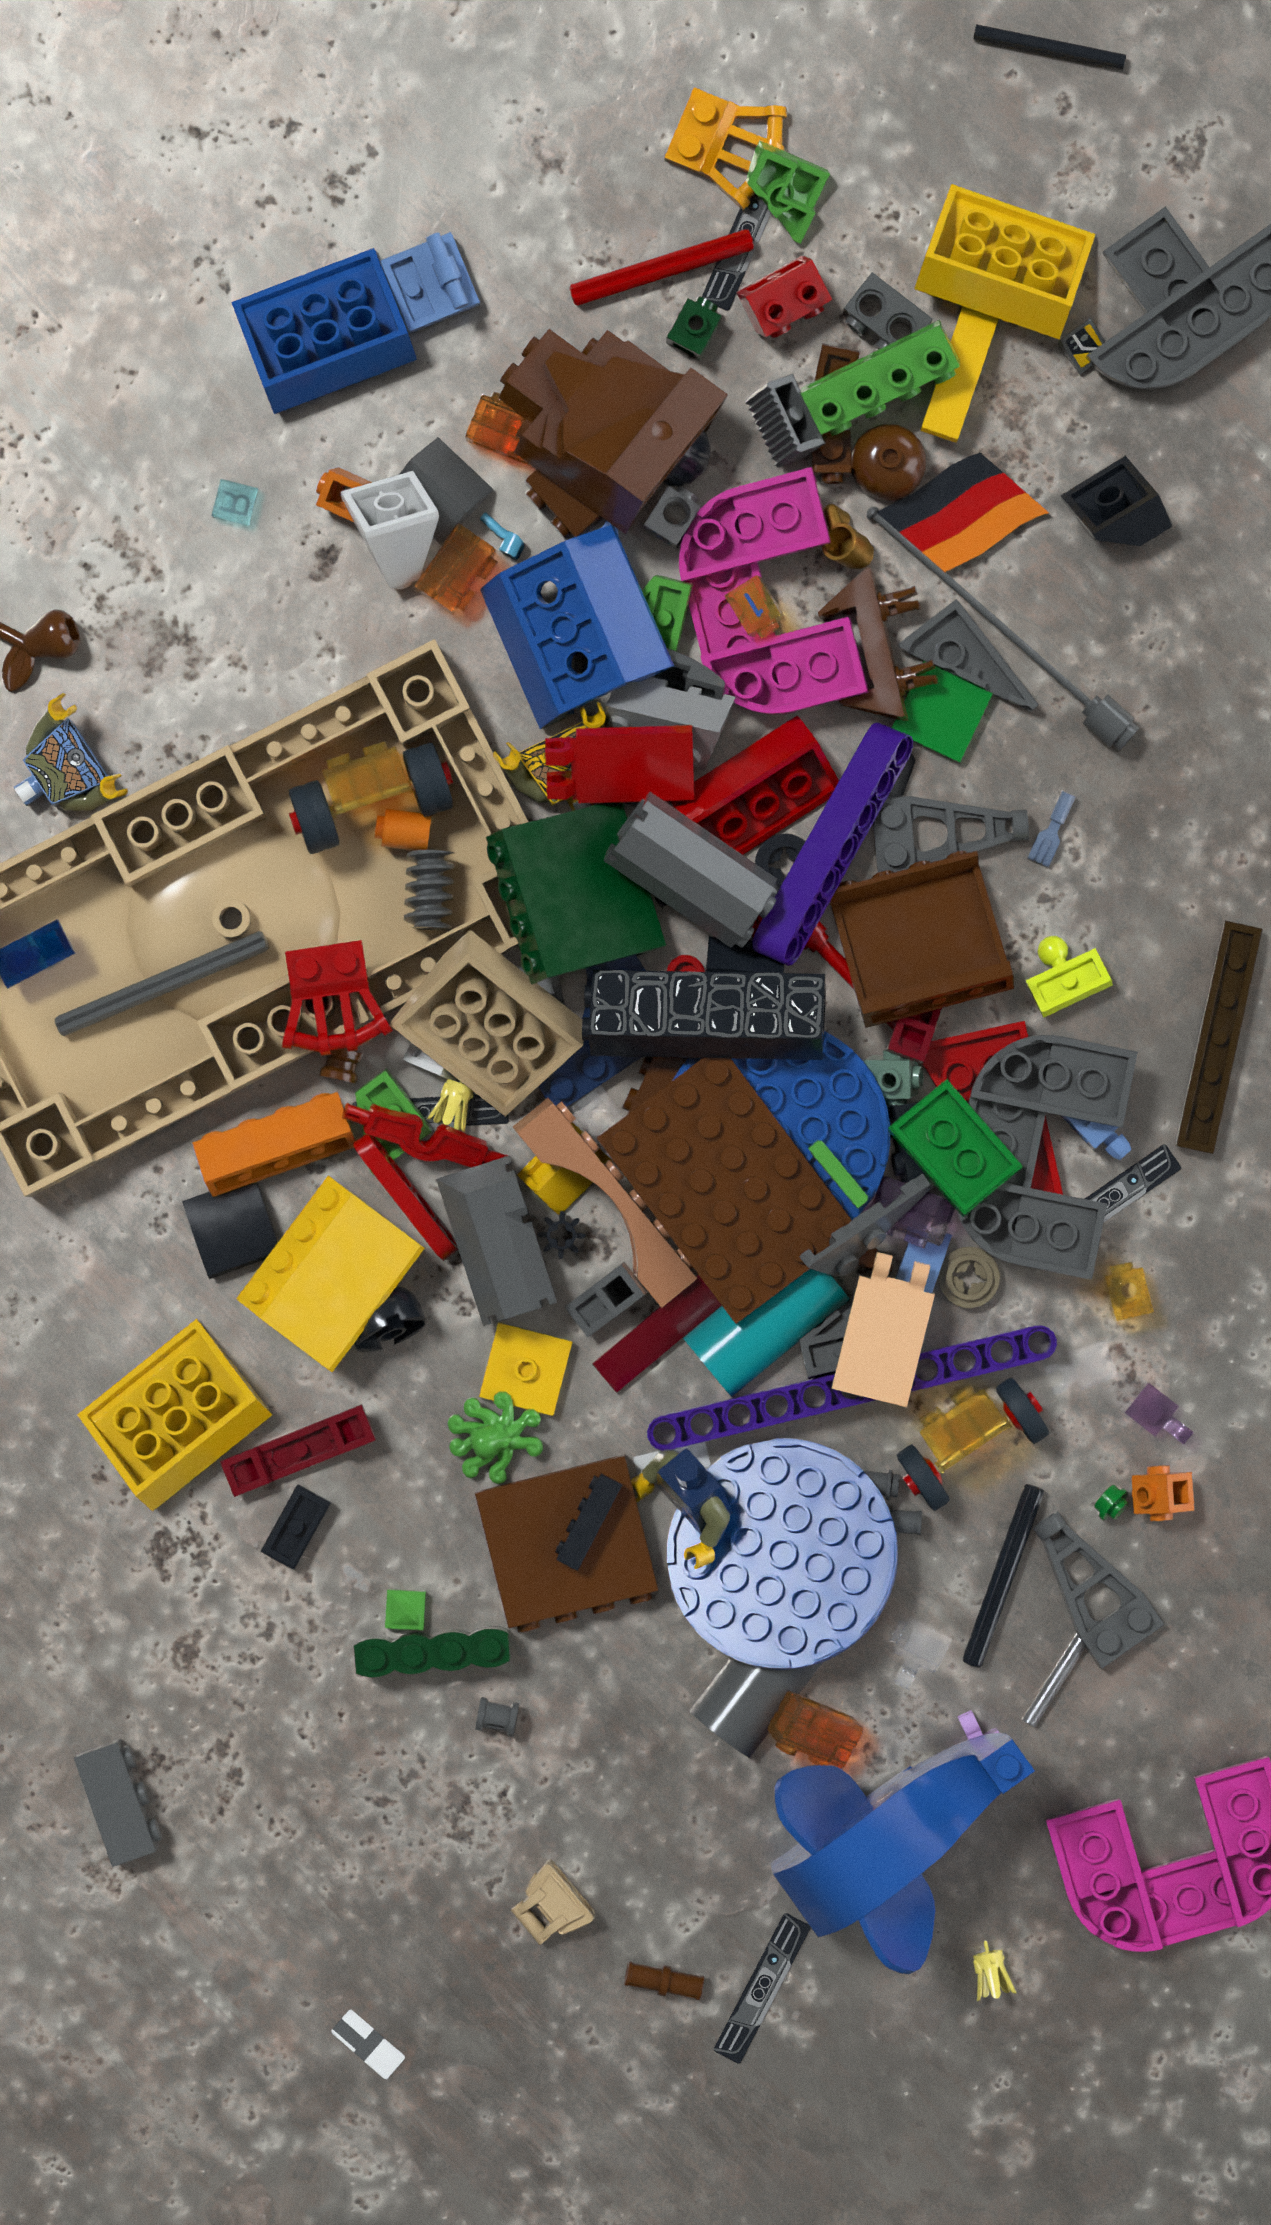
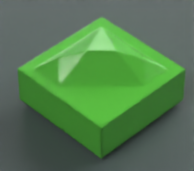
[385,1589,426,1630]

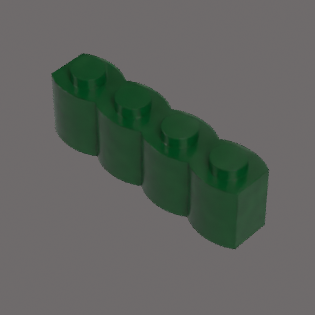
[354,1626,511,1677]

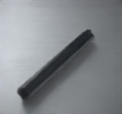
[963,1484,1044,1668]

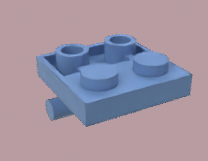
[380,232,480,334]

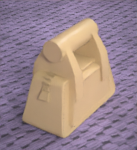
[511,1859,595,1945]

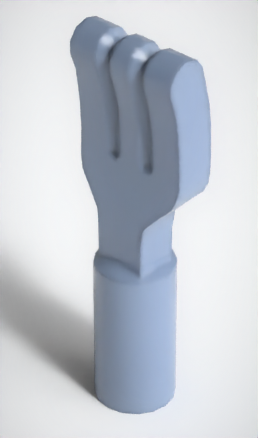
[1027,791,1076,868]

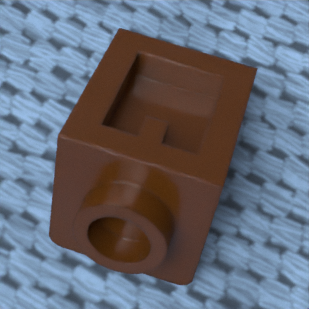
[812,430,851,484]

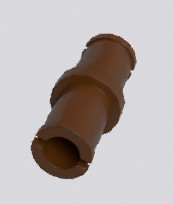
[624,1961,704,2000]

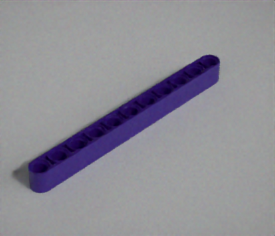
[647,1325,1057,1451]

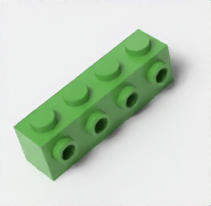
[801,319,960,436]

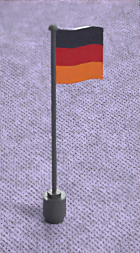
[866,453,1140,751]

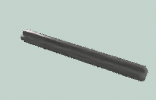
[54,931,269,1036]

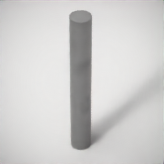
[1022,1633,1085,1727]

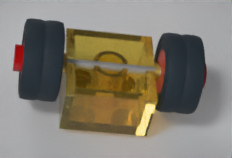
[288,741,453,854]

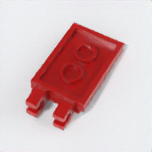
[545,725,694,803]

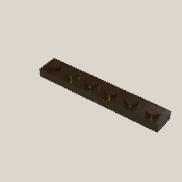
[1175,920,1263,1154]

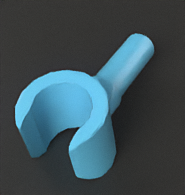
[480,513,524,560]

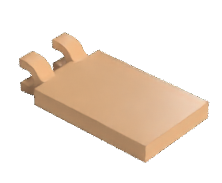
[831,1252,935,1407]

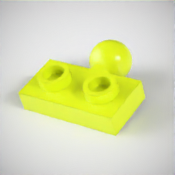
[1026,936,1113,1018]

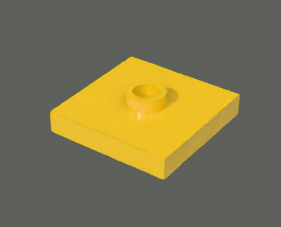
[479,1322,573,1416]

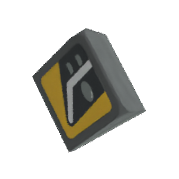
[1058,318,1105,375]

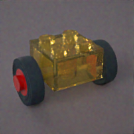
[897,1377,1049,1511]

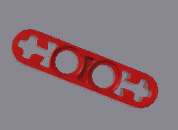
[353,1134,459,1261]

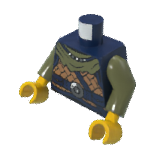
[631,1448,733,1569]

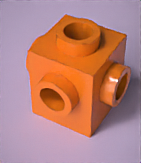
[1132,1465,1194,1521]

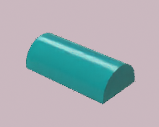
[683,1269,850,1397]

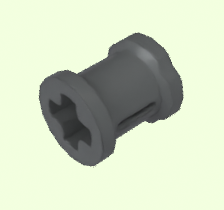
[475,1697,519,1737]

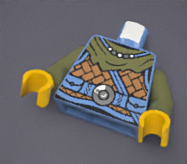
[14,693,128,811]

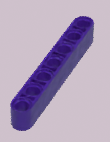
[753,722,913,966]

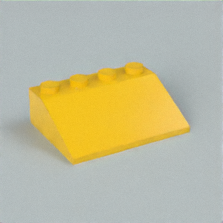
[914,184,1096,340]
[236,1175,425,1372]
[77,1318,273,1511]

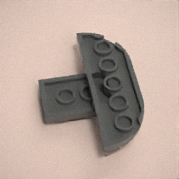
[1086,206,1271,389]

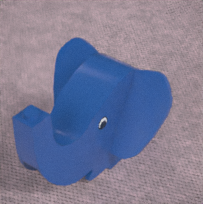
[771,1733,1035,1975]

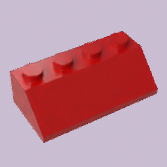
[670,715,839,855]

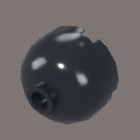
[354,1286,426,1352]

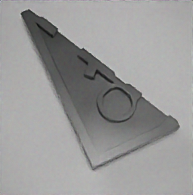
[898,599,1039,712]
[799,1174,934,1278]

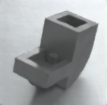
[565,1262,648,1338]

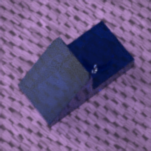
[0,919,76,989]

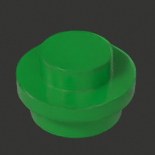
[1094,1485,1129,1521]

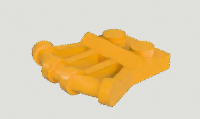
[664,87,787,210]

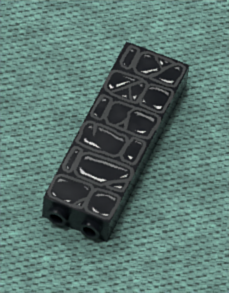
[582,970,826,1060]

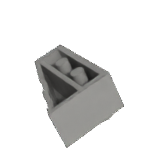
[604,677,735,771]

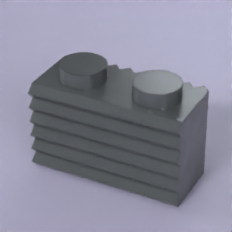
[745,374,826,468]

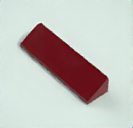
[592,1275,721,1393]

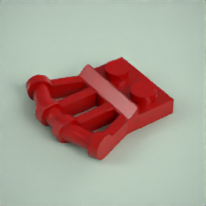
[282,940,393,1056]

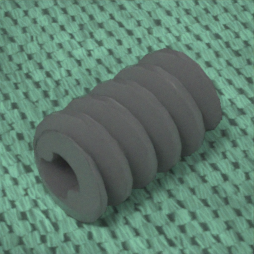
[404,850,455,930]

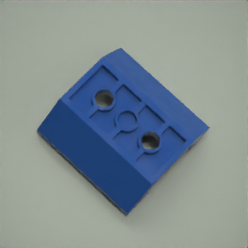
[480,525,674,729]

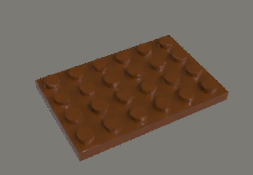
[597,1058,852,1324]

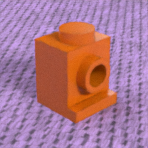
[316,467,372,522]

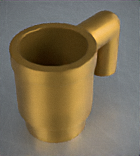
[822,504,874,569]

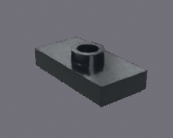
[260,1484,331,1570]

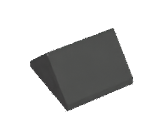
[399,437,494,546]

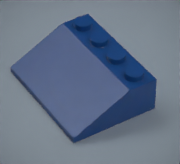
[231,248,417,414]

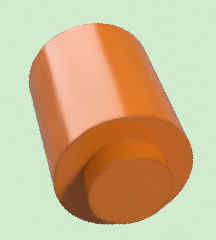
[374,808,432,851]

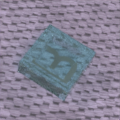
[211,479,259,527]

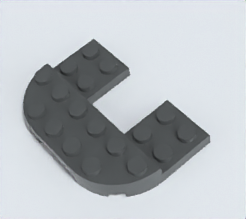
[956,1035,1138,1280]

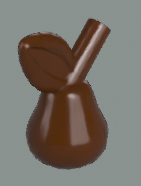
[0,609,80,692]

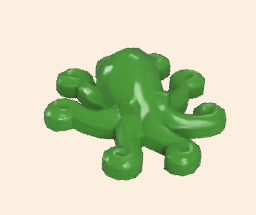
[447,1391,543,1484]

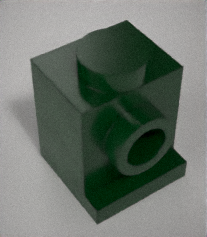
[666,296,722,361]

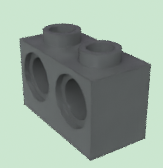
[843,272,933,349]

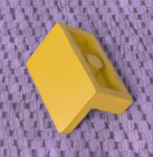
[517,1122,612,1215]

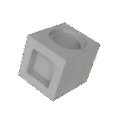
[644,486,701,550]

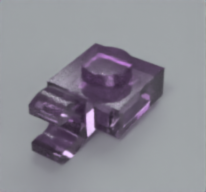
[1124,1382,1194,1444]

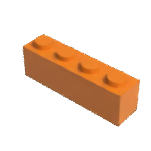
[192,1092,356,1197]

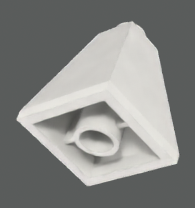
[341,471,439,589]

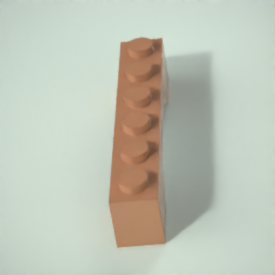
[513,1098,697,1308]

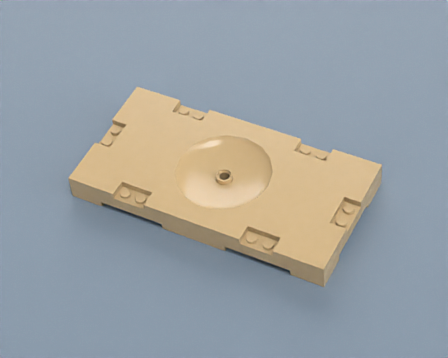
[0,639,528,1197]

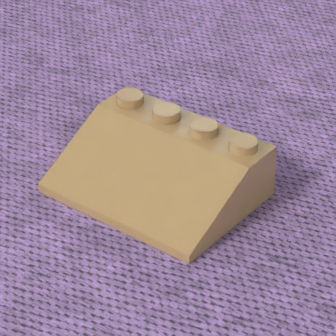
[390,930,583,1116]

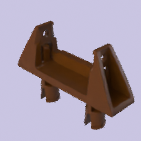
[818,567,938,721]

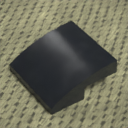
[182,1182,278,1279]

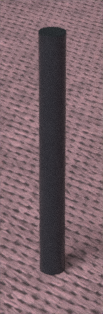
[973,24,1126,70]

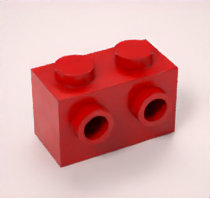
[736,256,832,338]

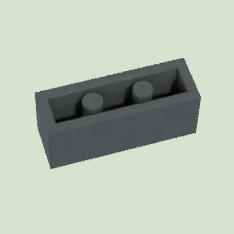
[74,1739,162,1867]

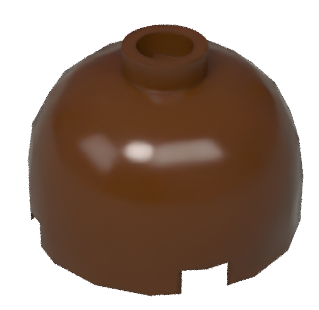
[851,424,926,501]

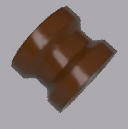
[319,1049,363,1084]

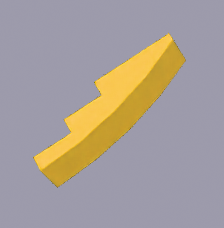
[920,306,999,443]

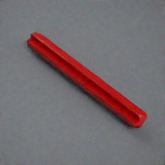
[569,229,754,305]

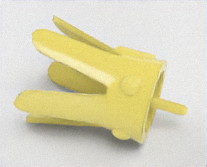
[427,1079,474,1132]
[973,1941,1017,2001]

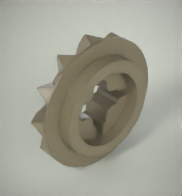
[938,1247,1000,1308]

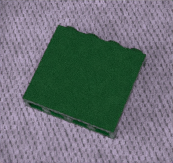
[486,802,666,985]

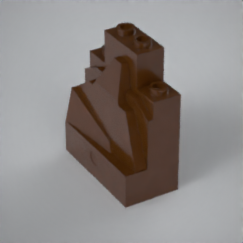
[498,329,728,535]

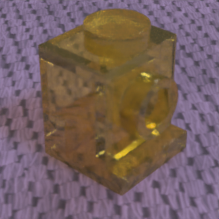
[1103,1261,1154,1321]

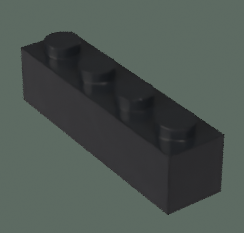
[554,1473,622,1571]

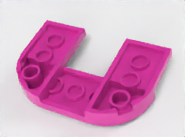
[679,467,869,715]
[1045,1756,1271,1952]

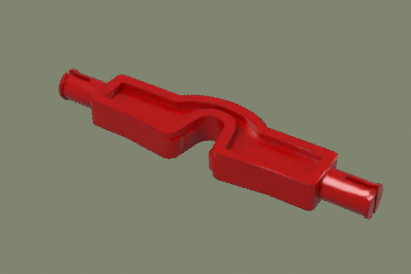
[342,1103,508,1168]

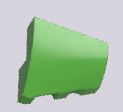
[746,140,830,244]

